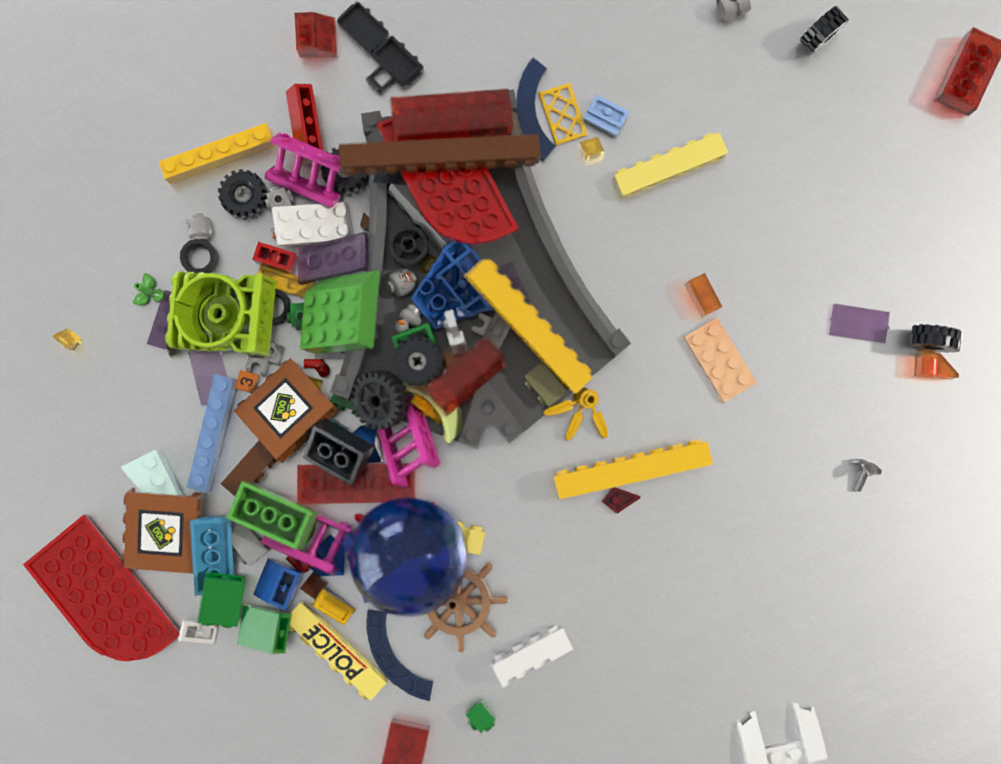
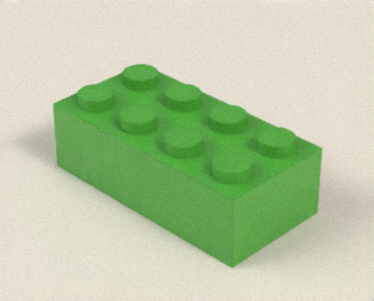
[226,481,319,549]

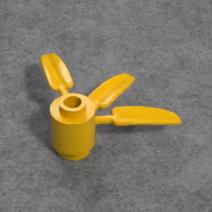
[543,387,608,441]

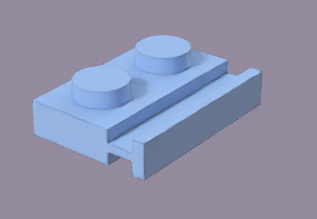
[583,95,629,137]

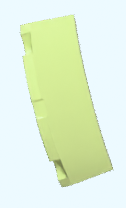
[401,380,463,445]

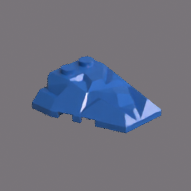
[411,240,493,329]

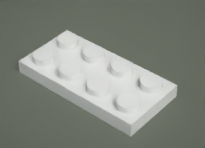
[272,202,353,247]

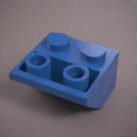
[253,558,304,611]

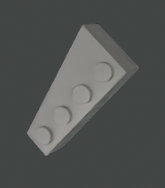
[387,184,453,251]

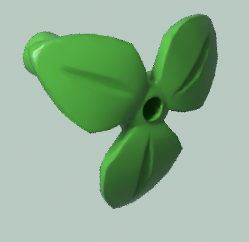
[133,273,164,305]

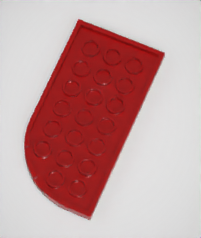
[377,93,519,244]
[23,514,180,661]

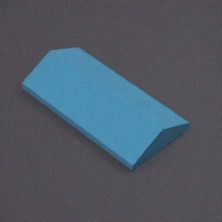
[190,515,234,596]

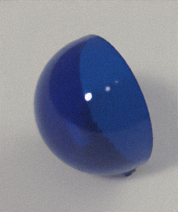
[341,498,468,617]

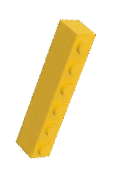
[158,123,276,184]

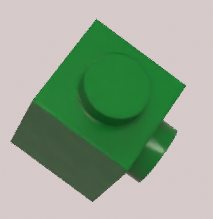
[465,699,496,733]

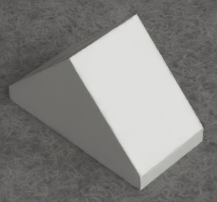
[178,618,218,644]

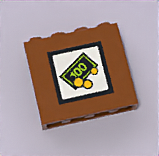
[234,358,339,463]
[122,488,202,573]

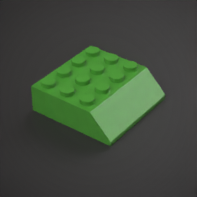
[300,270,380,354]

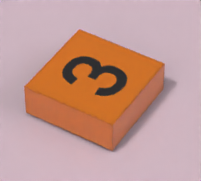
[235,370,260,393]

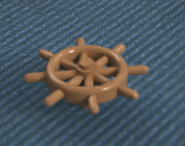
[409,550,508,652]

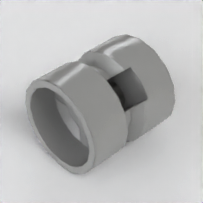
[716,0,751,21]

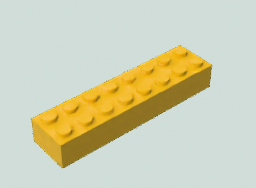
[464,259,593,394]
[553,439,713,499]

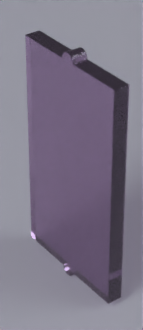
[829,304,890,343]
[188,350,227,406]

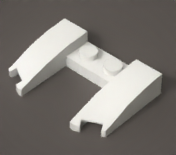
[737,702,828,764]

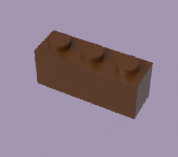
[221,440,278,496]

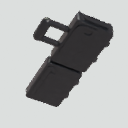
[337,1,424,94]

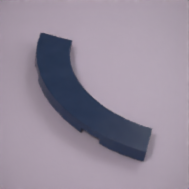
[516,57,556,161]
[366,609,433,701]

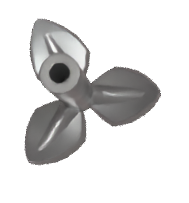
[849,459,882,492]

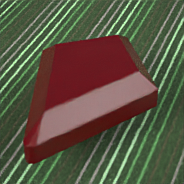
[602,487,641,514]

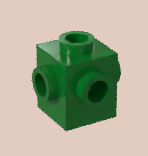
[287,303,304,331]

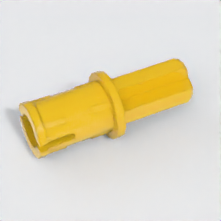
[411,394,443,424]

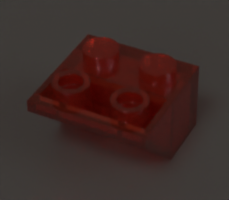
[294,12,337,57]

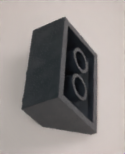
[303,418,375,486]

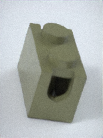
[524,361,567,407]

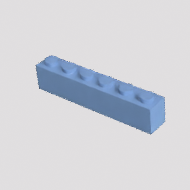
[187,374,237,492]

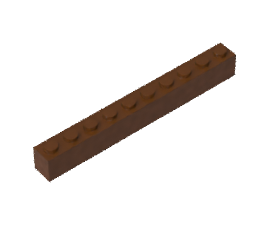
[339,134,541,176]

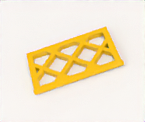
[538,83,588,146]

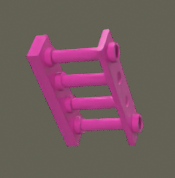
[264,132,341,208]
[376,394,441,488]
[261,501,355,576]

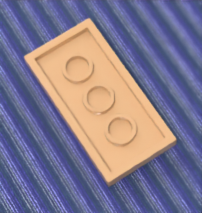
[684,318,757,403]

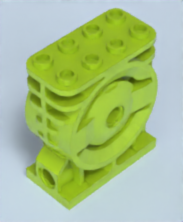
[165,271,276,357]

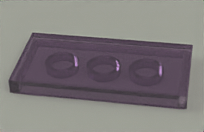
[298,232,368,285]

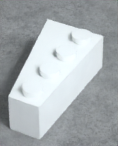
[492,625,573,687]

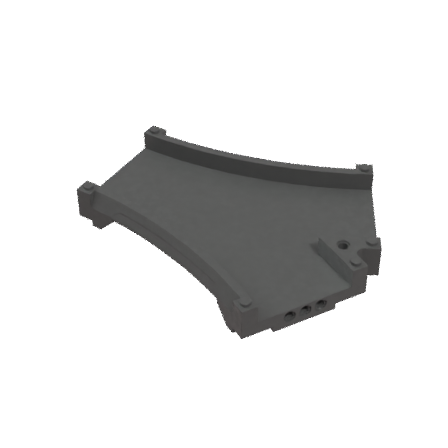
[330,89,631,449]

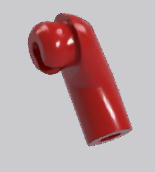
[304,359,330,378]
[286,556,311,573]

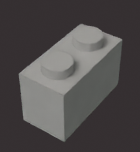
[231,524,271,566]

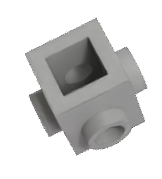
[265,185,294,210]

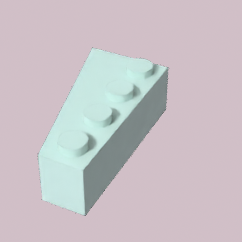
[120,449,184,496]

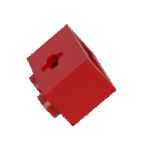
[252,242,298,275]

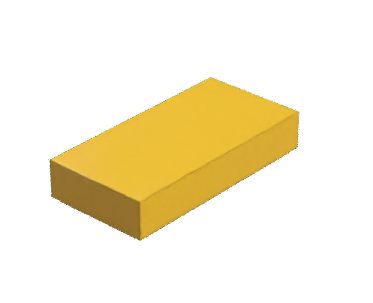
[312,588,355,625]

